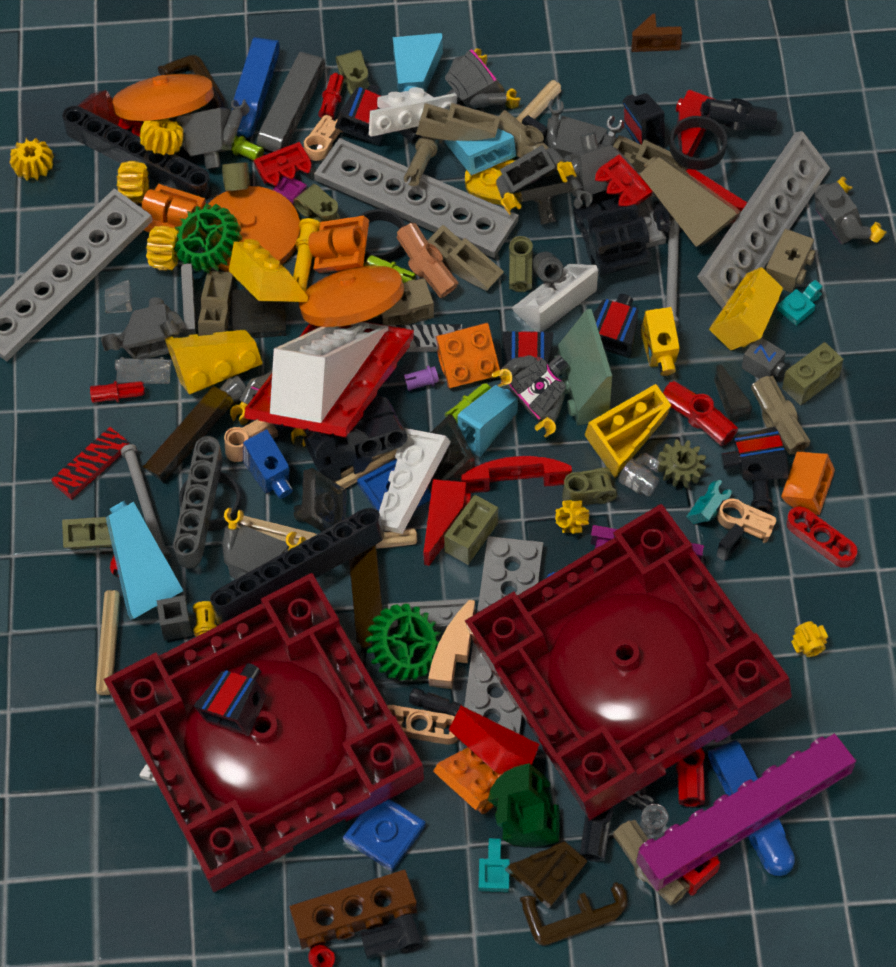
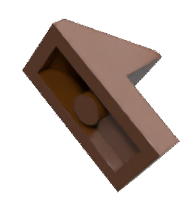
[631,13,682,52]

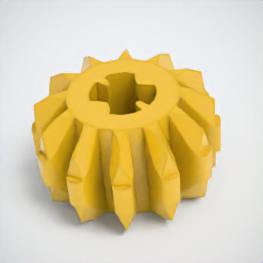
[140,118,184,155]
[10,137,54,181]
[116,161,149,205]
[146,226,179,271]

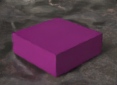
[273,177,307,206]

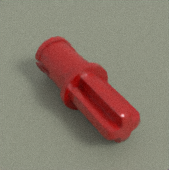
[318,73,344,120]
[90,381,145,403]

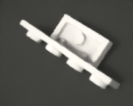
[369,87,457,136]

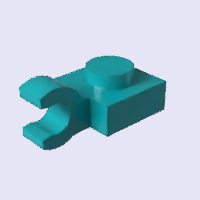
[777,280,823,326]
[686,480,732,524]
[478,838,509,892]

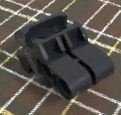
[573,197,651,276]
[303,397,408,482]

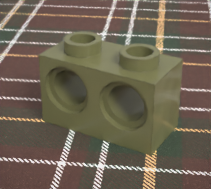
[782,342,844,406]
[444,495,498,565]
[62,517,112,549]

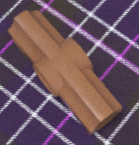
[397,223,458,298]

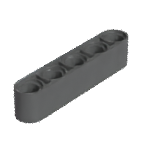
[257,52,326,152]
[173,436,223,568]

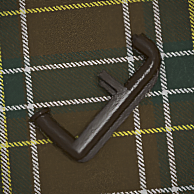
[158,55,225,109]
[519,882,628,946]

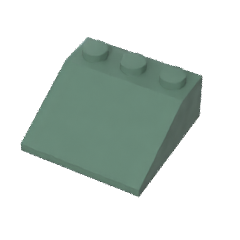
[554,309,612,426]

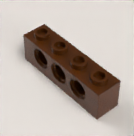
[289,869,417,949]

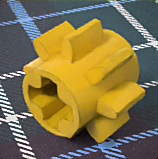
[555,500,589,534]
[791,621,828,657]

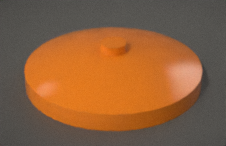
[113,74,214,121]
[202,186,301,272]
[299,265,404,327]

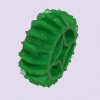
[174,203,243,273]
[365,604,441,681]

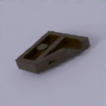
[504,841,587,908]

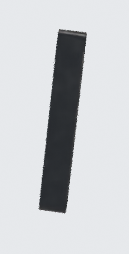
[62,106,212,200]
[210,508,384,625]

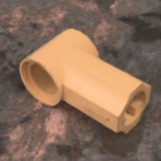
[224,420,278,462]

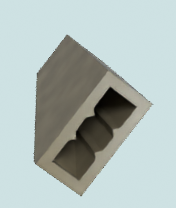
[640,157,741,247]

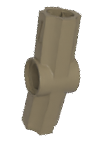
[498,110,556,177]
[751,376,810,455]
[613,820,690,906]

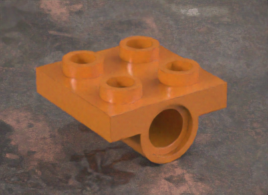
[142,184,206,232]
[308,216,369,273]
[435,323,500,388]
[433,747,501,814]

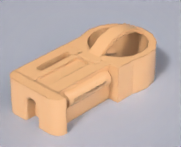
[304,115,343,161]
[717,499,776,543]

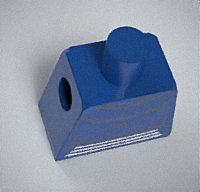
[243,429,293,499]

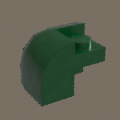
[488,763,560,847]

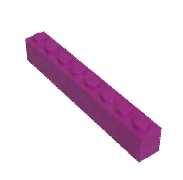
[636,733,856,891]

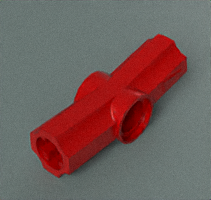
[663,381,738,446]
[676,748,705,807]

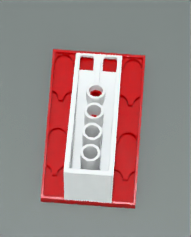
[244,321,414,437]

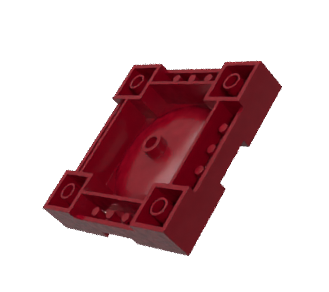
[464,503,792,820]
[104,573,424,893]

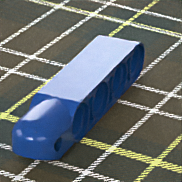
[232,37,280,138]
[708,740,795,876]

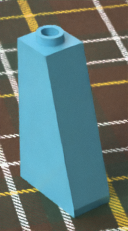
[106,501,183,620]

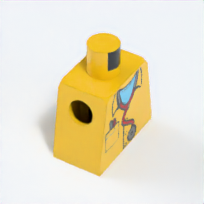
[641,307,679,376]

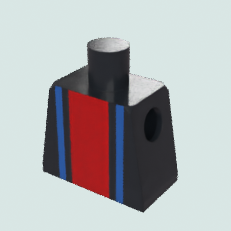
[334,85,384,146]
[622,93,665,148]
[593,294,639,358]
[502,331,553,365]
[721,426,788,481]
[194,663,266,736]

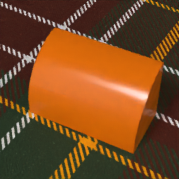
[781,452,835,515]

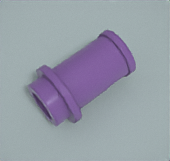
[404,365,439,391]

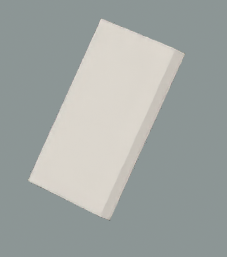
[512,264,598,332]

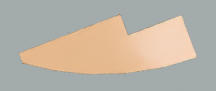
[428,600,476,689]

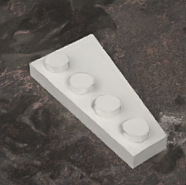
[379,428,451,534]

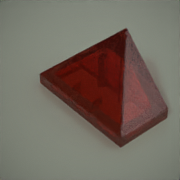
[78,90,121,126]

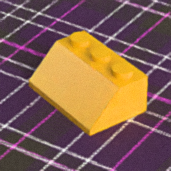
[229,239,308,302]

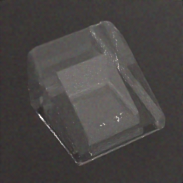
[105,280,132,314]

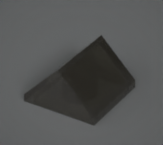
[430,414,475,484]

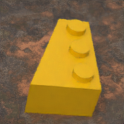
[709,267,783,350]
[165,330,263,395]
[585,384,671,478]

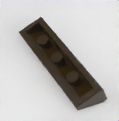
[143,386,234,483]
[349,545,382,652]

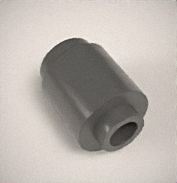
[532,251,563,283]

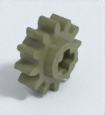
[657,439,706,488]

